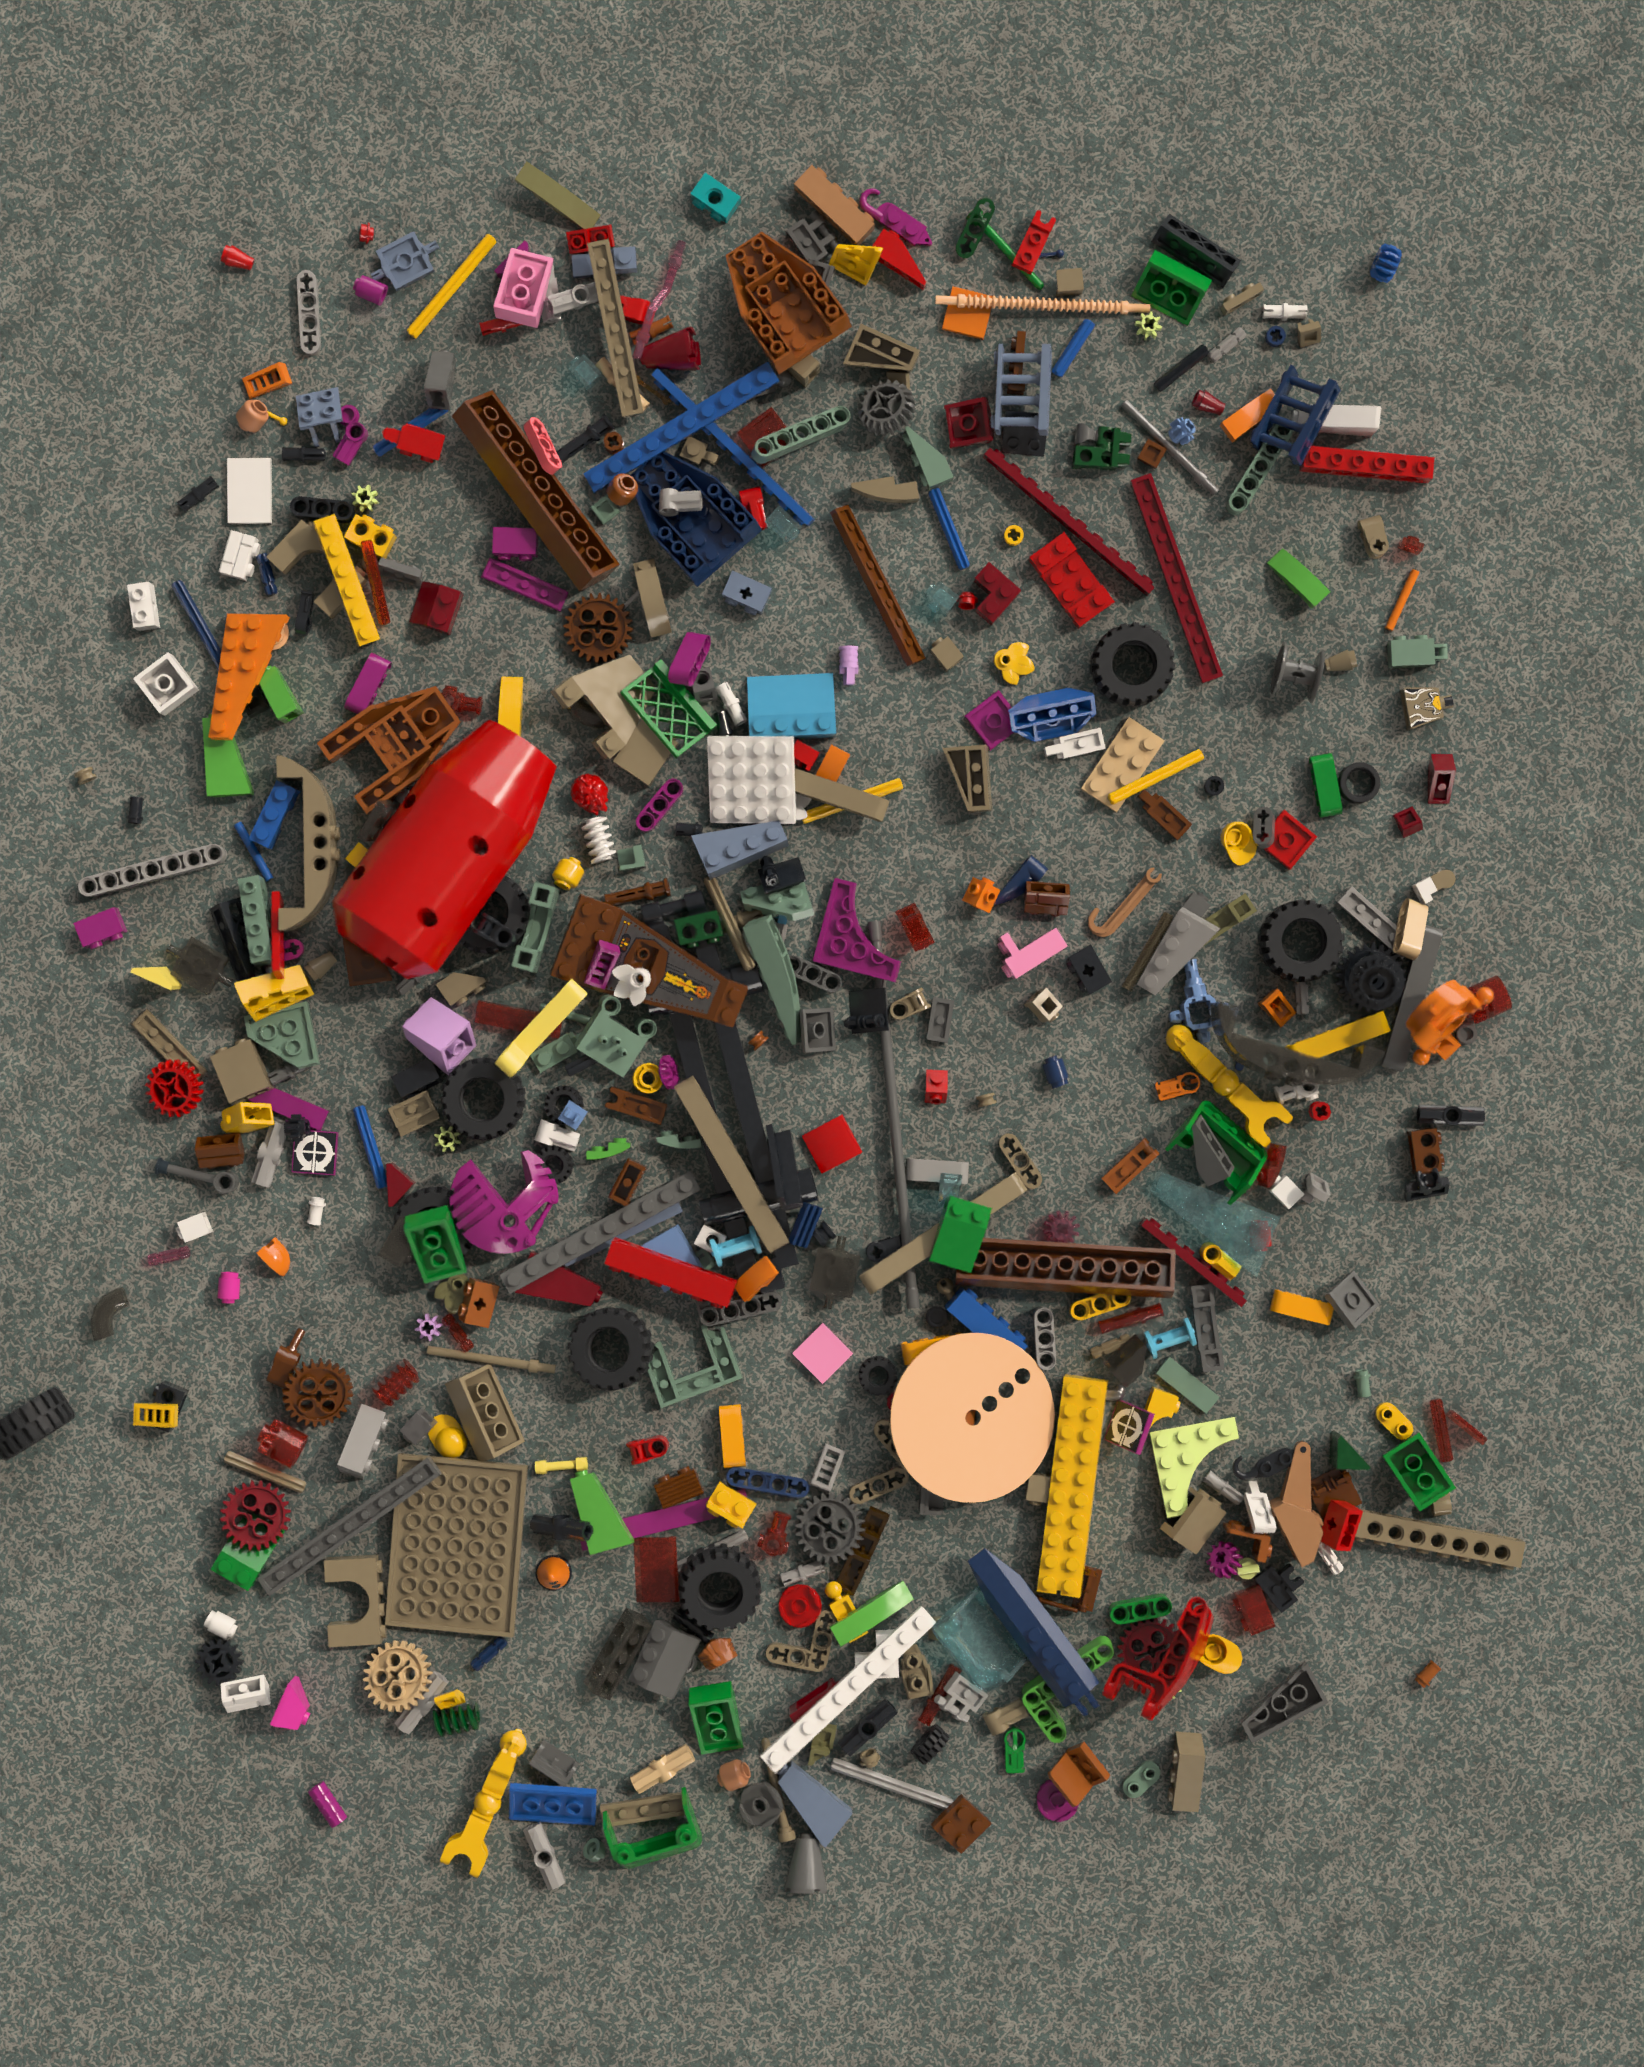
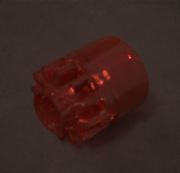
[1466,975,1512,1024]
[257,1419,309,1469]

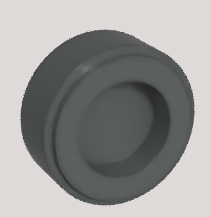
[1455,1023,1477,1045]

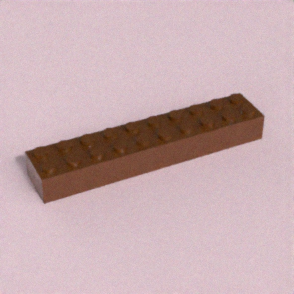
[452,390,620,591]
[955,1238,1175,1299]

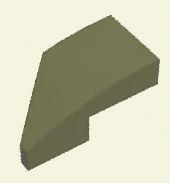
[808,1724,837,1766]

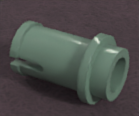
[1353,1369,1371,1397]

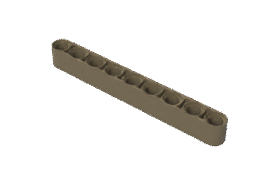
[674,1075,789,1253]
[858,1172,1027,1295]

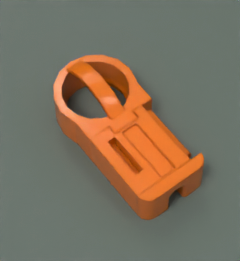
[1155,1072,1200,1101]

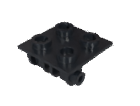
[1001,410,1047,457]
[758,856,807,894]
[844,987,889,1034]

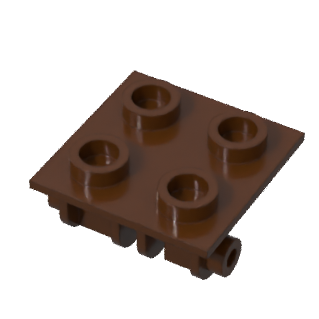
[1311,1468,1362,1522]

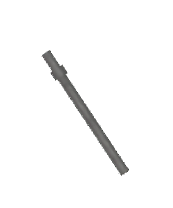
[1121,400,1219,496]

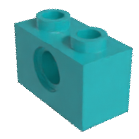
[690,172,741,224]

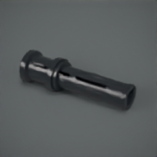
[556,413,615,464]

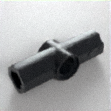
[1416,1104,1485,1126]
[530,1514,593,1541]
[838,1698,898,1757]

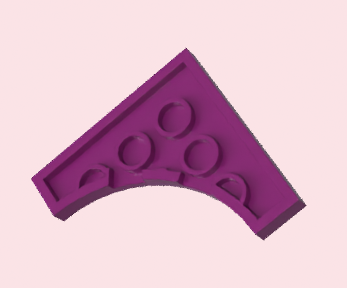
[813,878,901,983]

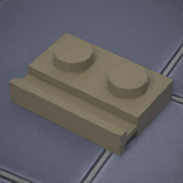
[388,1090,441,1137]

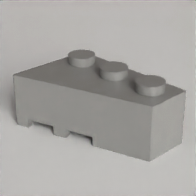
[337,1404,389,1480]

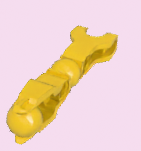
[1166,1024,1293,1147]
[440,1729,527,1878]

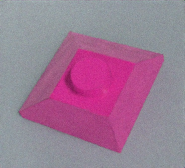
[270,1676,311,1730]

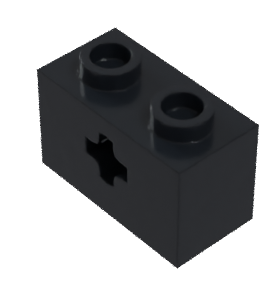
[1066,945,1112,995]

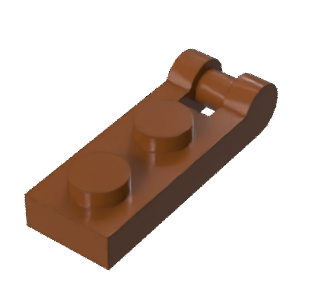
[1101,1138,1160,1194]

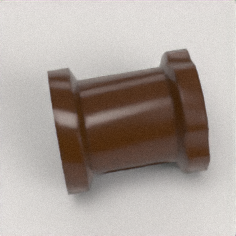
[604,432,624,455]

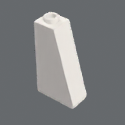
[1291,404,1381,437]

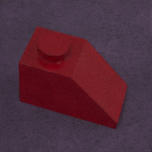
[1428,754,1456,804]

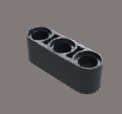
[290,496,355,523]

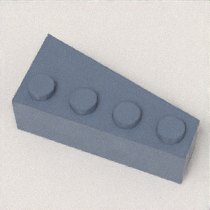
[691,820,789,880]

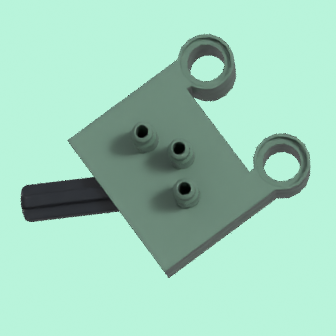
[564,994,657,1077]

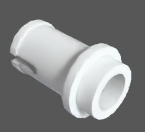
[307,1197,326,1225]

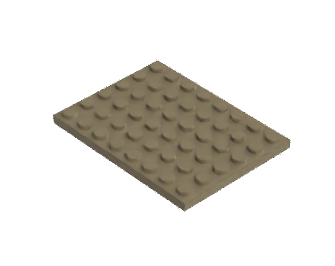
[385,1453,528,1637]

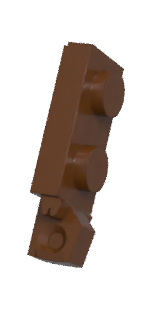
[1137,789,1192,841]

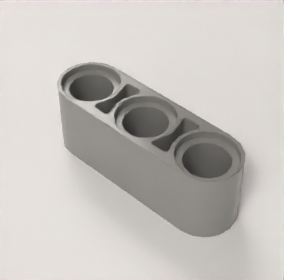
[906,1158,969,1184]
[1033,1306,1056,1370]

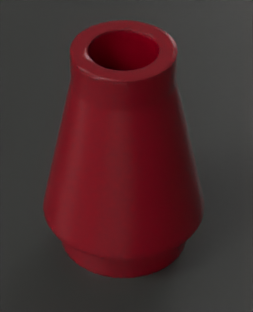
[1192,389,1226,416]

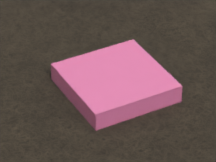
[792,1323,853,1384]

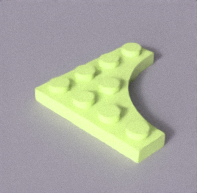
[1149,1417,1239,1519]

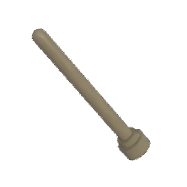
[761,1738,796,1842]

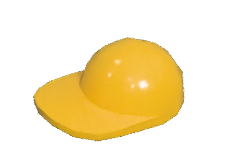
[1220,822,1257,865]
[428,1414,467,1458]
[1200,1634,1242,1674]

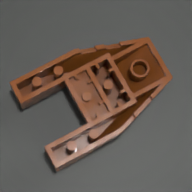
[317,686,461,816]

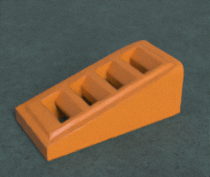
[242,362,292,399]

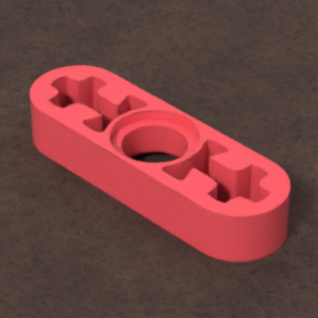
[523,417,562,475]

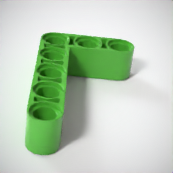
[1022,1636,1114,1743]

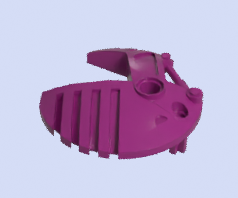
[449,1150,558,1254]

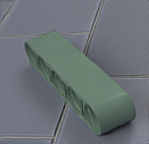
[751,406,850,464]
[1226,424,1293,515]

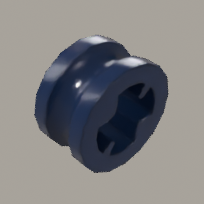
[1265,326,1286,347]

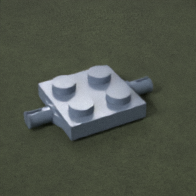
[370,231,440,291]

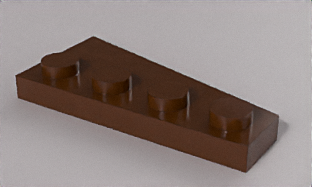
[342,937,393,987]

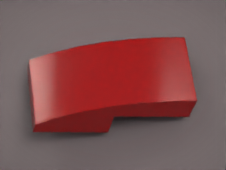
[566,224,615,254]

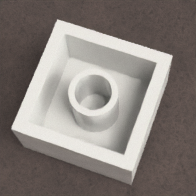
[133,653,199,716]

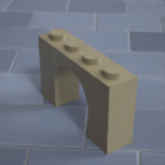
[267,520,368,619]
[324,1554,387,1647]

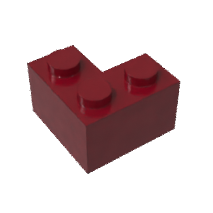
[974,562,1021,626]

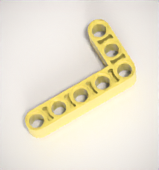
[495,979,588,1078]

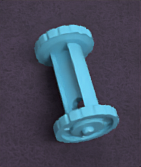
[709,1226,762,1267]
[1144,1318,1197,1359]

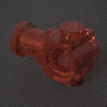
[441,685,483,716]
[757,1510,792,1556]

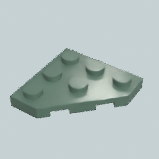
[740,882,814,921]
[244,1001,320,1069]

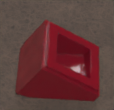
[1393,806,1423,838]

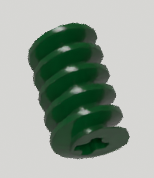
[433,1702,480,1737]

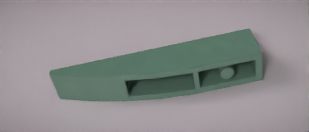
[743,914,801,1046]

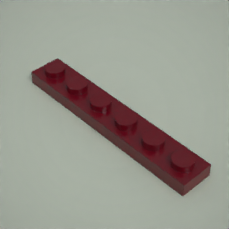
[1139,1217,1247,1307]

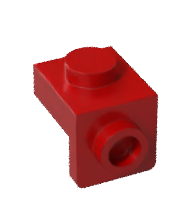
[925,1070,948,1105]

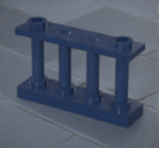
[1250,365,1341,466]

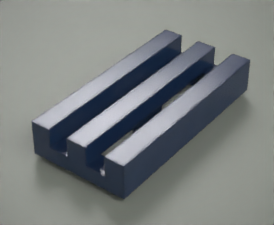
[788,1202,823,1248]

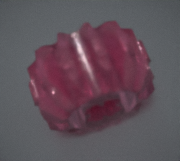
[1043,1210,1080,1243]

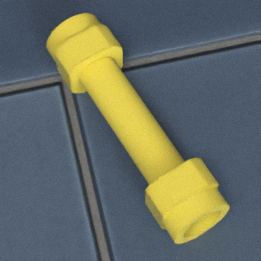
[535,1457,588,1474]

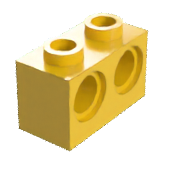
[344,514,397,559]

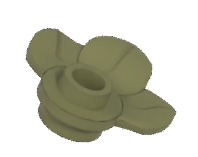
[434,1274,477,1314]

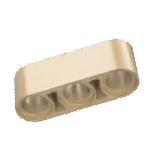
[1393,898,1428,961]

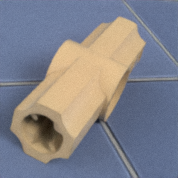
[630,1744,695,1794]

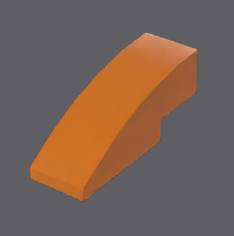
[1220,389,1283,443]

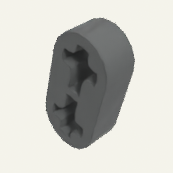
[1253,807,1275,849]

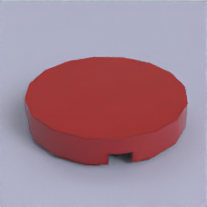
[778,1584,822,1628]

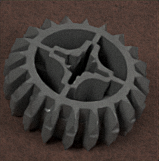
[857,379,916,437]

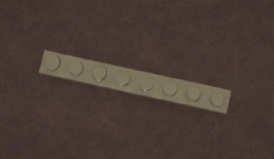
[587,239,644,418]

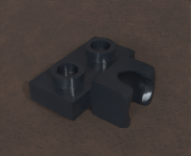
[1404,1168,1450,1202]
[1254,1563,1304,1613]

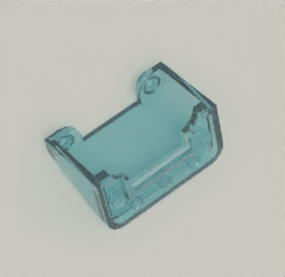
[932,1585,1028,1692]

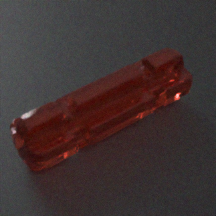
[441,1313,474,1353]

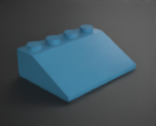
[747,673,836,740]

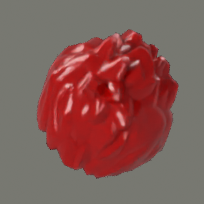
[570,773,608,816]

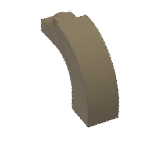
[633,559,672,638]

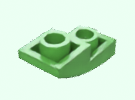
[586,1138,631,1160]

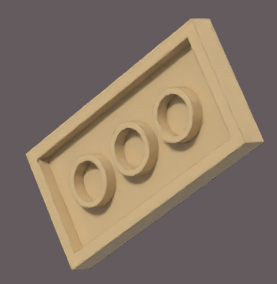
[1081,717,1164,813]

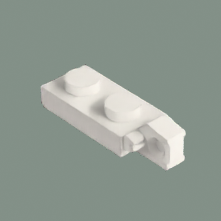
[1043,728,1106,759]
[1244,1481,1276,1533]

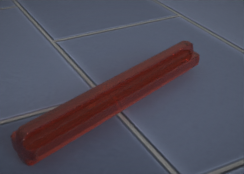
[360,540,390,625]

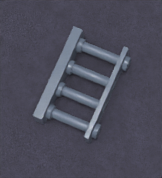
[991,344,1052,436]

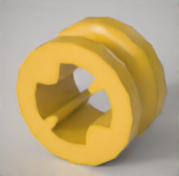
[1004,525,1024,546]

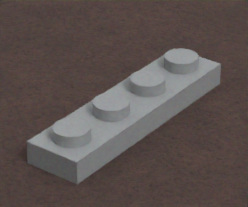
[1336,886,1404,960]

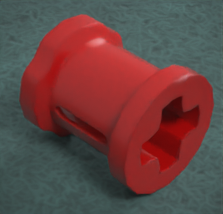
[1309,1101,1331,1121]

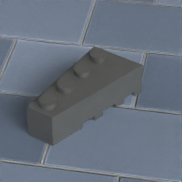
[1239,1661,1328,1743]

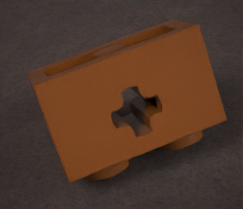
[458,1277,500,1328]

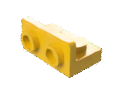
[706,1481,757,1529]

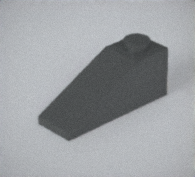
[1192,1115,1235,1186]

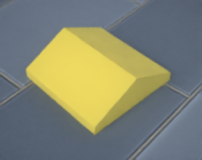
[131,967,182,990]

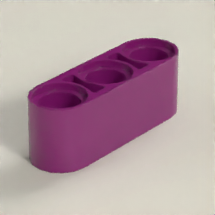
[668,632,711,686]
[344,652,392,714]
[636,778,684,833]

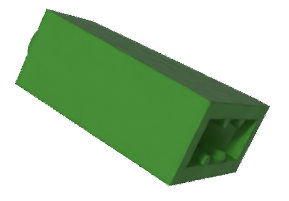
[259,666,304,724]

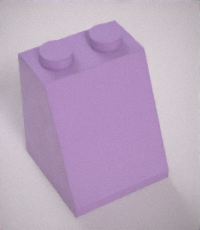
[402,997,477,1075]

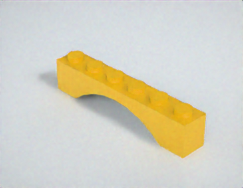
[313,514,380,647]

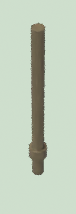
[427,1346,556,1374]

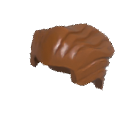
[697,1638,738,1671]

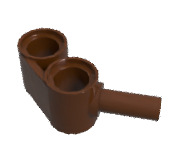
[266,1328,305,1388]

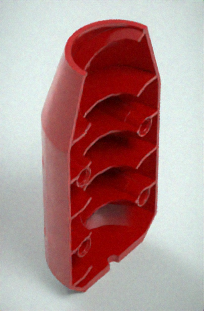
[332,720,557,979]

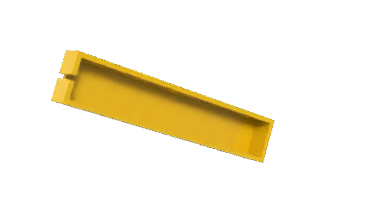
[1037,1374,1108,1598]

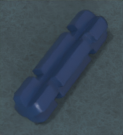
[256,553,278,596]
[470,1636,508,1671]

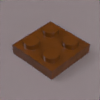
[931,1794,992,1854]

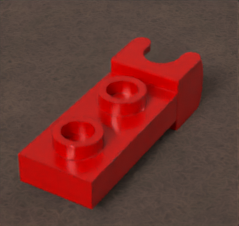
[1011,210,1056,275]

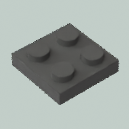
[1325,1271,1379,1330]

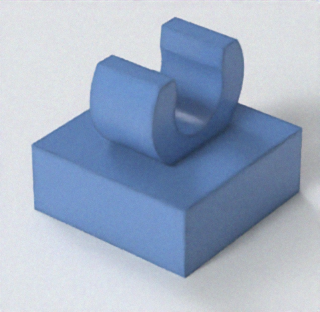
[558,1100,588,1130]

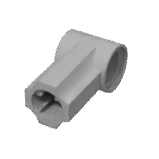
[659,488,703,516]

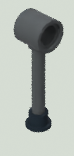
[155,1157,240,1193]

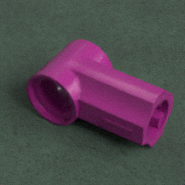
[333,422,368,466]

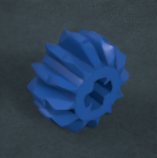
[1370,244,1402,283]

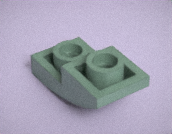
[656,1130,702,1149]

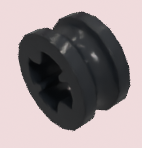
[1204,776,1224,796]

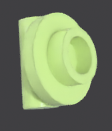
[1236,1557,1260,1579]

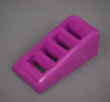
[584,940,620,990]

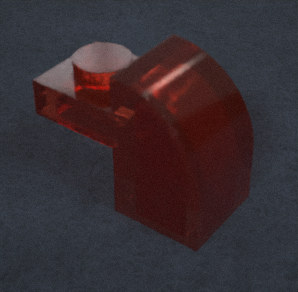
[895,902,935,952]

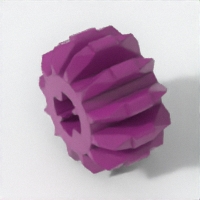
[1205,1541,1244,1579]

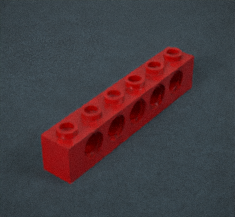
[1299,446,1435,483]

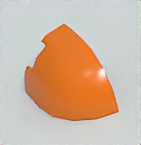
[257,1237,290,1276]

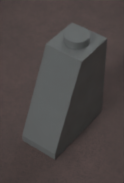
[424,350,456,410]

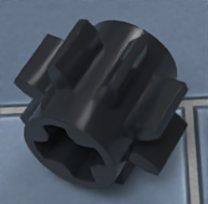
[284,1114,310,1141]

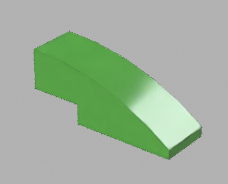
[1267,548,1330,609]

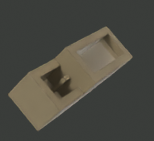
[851,476,919,503]

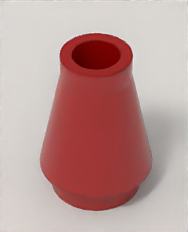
[221,245,255,271]

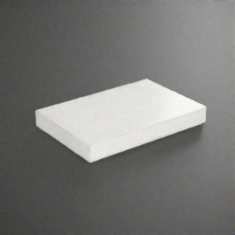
[227,458,272,524]

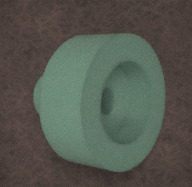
[583,1838,606,1862]

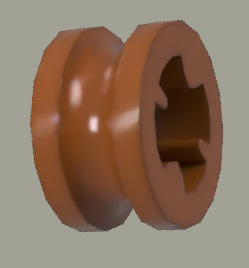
[748,1030,769,1051]

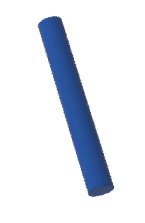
[234,822,274,882]

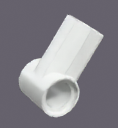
[534,1119,580,1151]

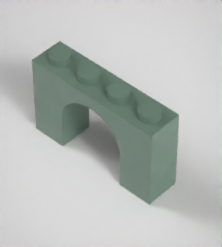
[512,882,560,973]

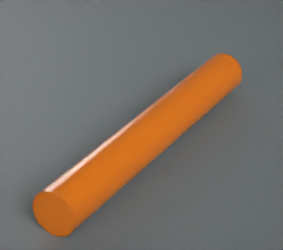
[1385,569,1420,631]

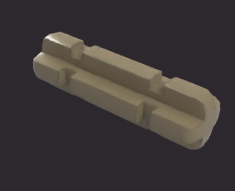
[1090,1334,1132,1359]

